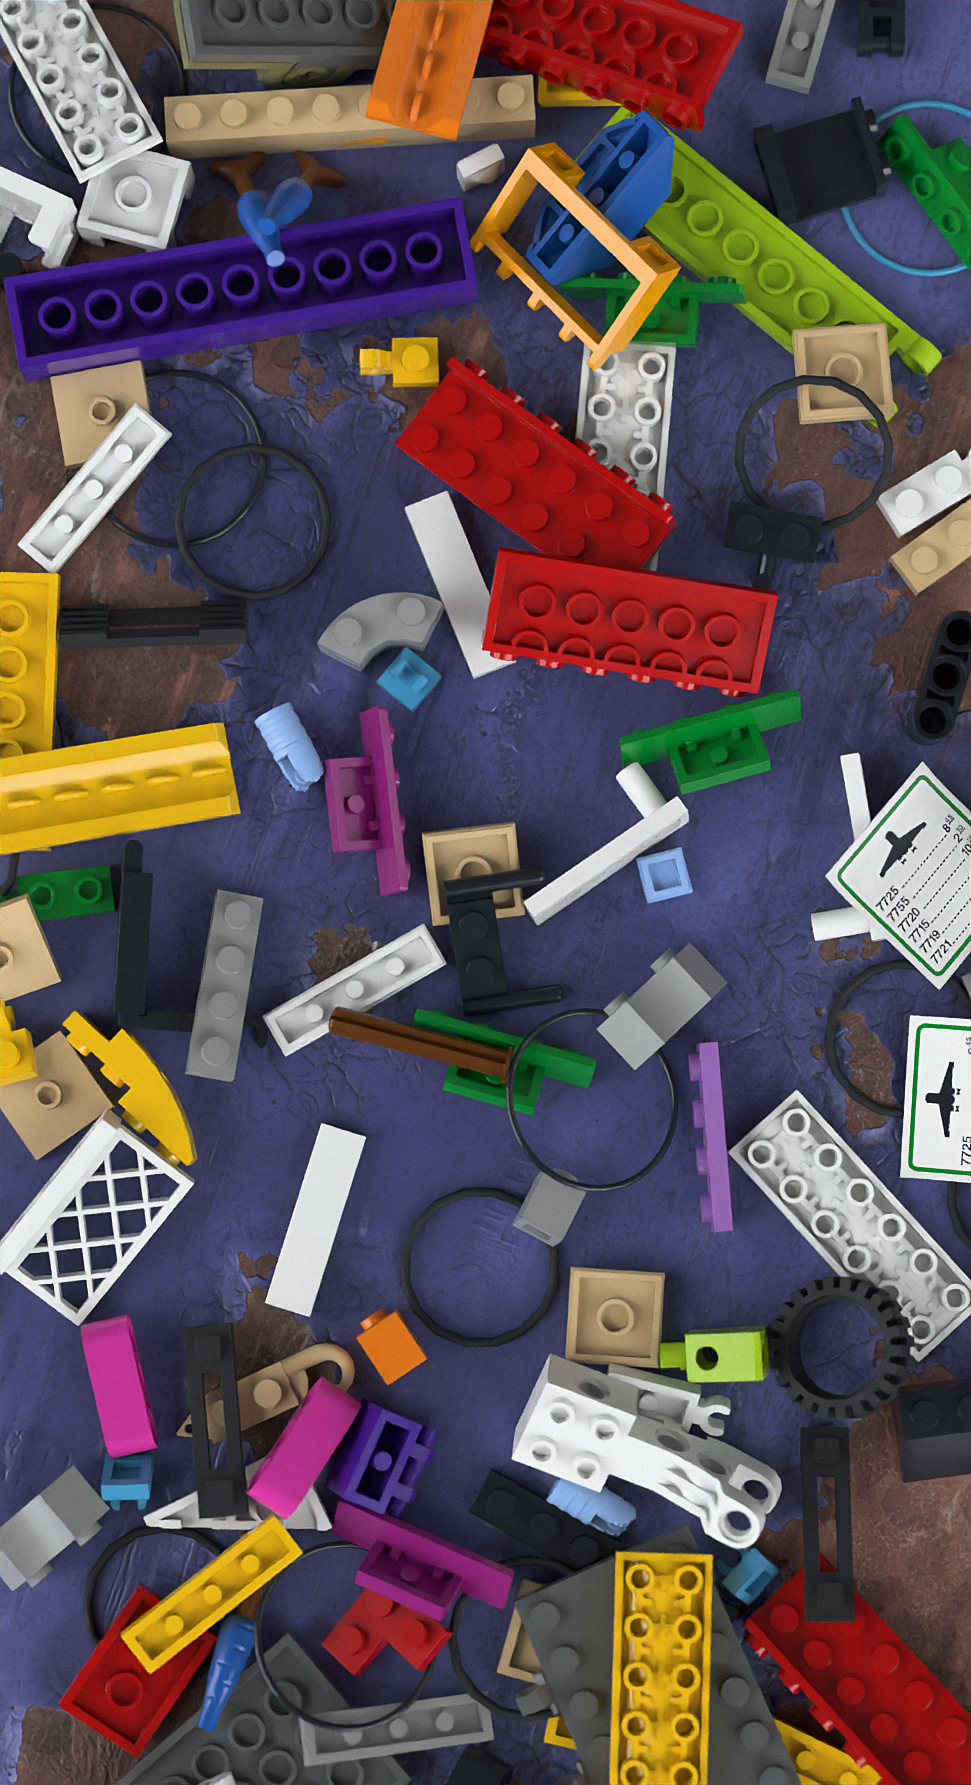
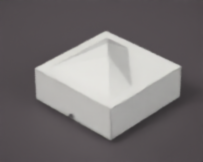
[457,143,505,192]

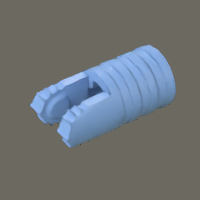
[254,702,325,792]
[546,1477,637,1539]

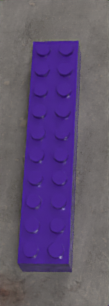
[3,197,478,382]

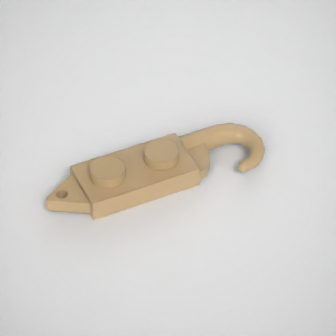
[177,1343,355,1444]

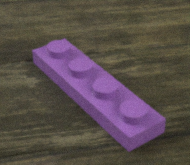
[688,1042,733,1232]

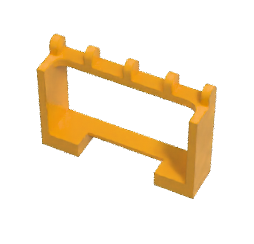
[470,142,682,371]

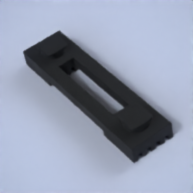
[59,599,248,649]
[184,1323,249,1519]
[800,1427,855,1622]

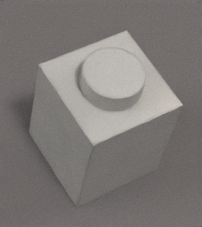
[512,1168,587,1247]

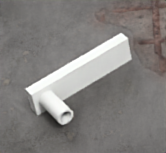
[811,753,887,942]
[523,762,689,926]

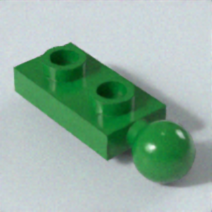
[0,865,116,922]

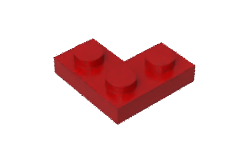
[321,1588,453,1677]

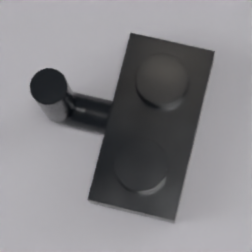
[723,501,823,590]

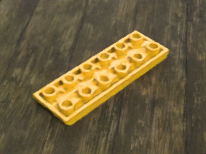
[0,723,241,856]
[609,1551,713,1785]

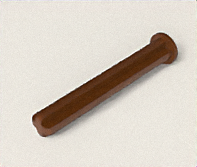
[329,1006,515,1084]

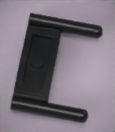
[443,866,564,1017]

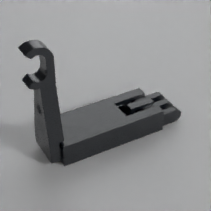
[112,840,268,1050]

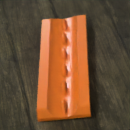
[365,0,494,141]

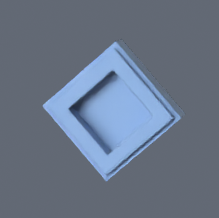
[636,847,693,904]

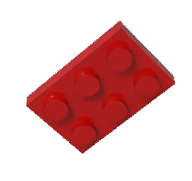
[58,1582,218,1758]

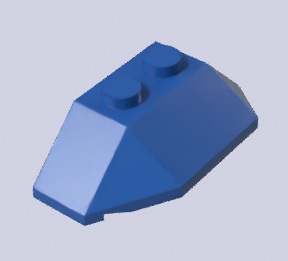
[526,110,674,285]

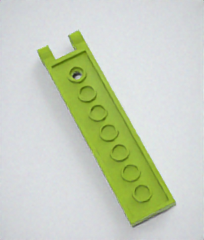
[574,106,942,427]

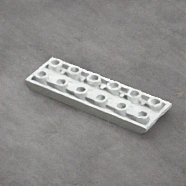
[0,0,163,184]
[575,343,676,572]
[728,1089,971,1362]

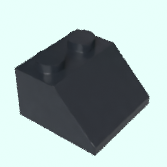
[891,1377,971,1483]

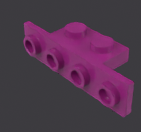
[322,706,410,896]
[331,1497,515,1622]

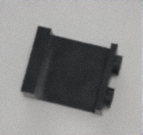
[753,96,892,226]

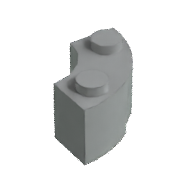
[317,592,444,672]
[597,942,728,1070]
[0,1465,109,1591]

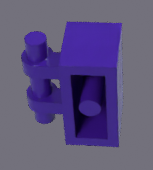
[324,1398,439,1519]

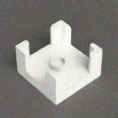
[76,150,196,253]
[0,166,80,270]

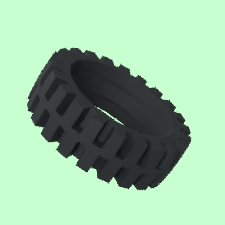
[768,1277,915,1419]

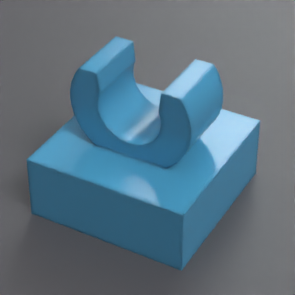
[376,647,442,713]
[101,1455,154,1510]
[716,1547,781,1605]

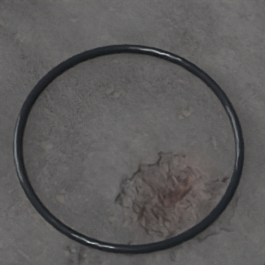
[7,2,187,177]
[106,370,266,548]
[506,1008,678,1192]
[254,1541,437,1732]

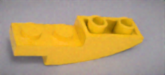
[62,1010,198,1166]

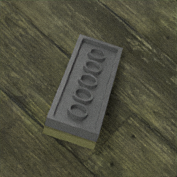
[173,0,396,91]

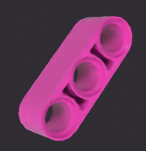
[81,1314,159,1459]
[246,1376,362,1520]

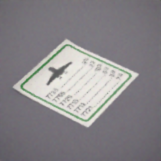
[825,761,971,990]
[900,1015,971,1183]

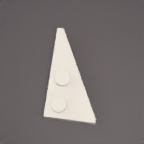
[143,1456,333,1531]

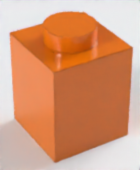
[356,1307,428,1385]

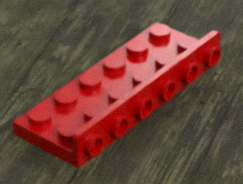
[479,0,744,132]
[395,357,677,569]
[482,546,778,697]
[743,1551,971,1785]

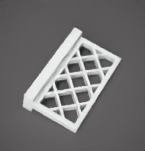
[0,1108,195,1326]

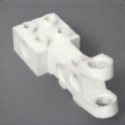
[512,1353,782,1548]

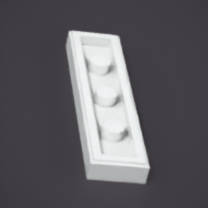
[17,403,172,573]
[405,491,516,679]
[262,923,447,1057]
[265,1123,366,1317]

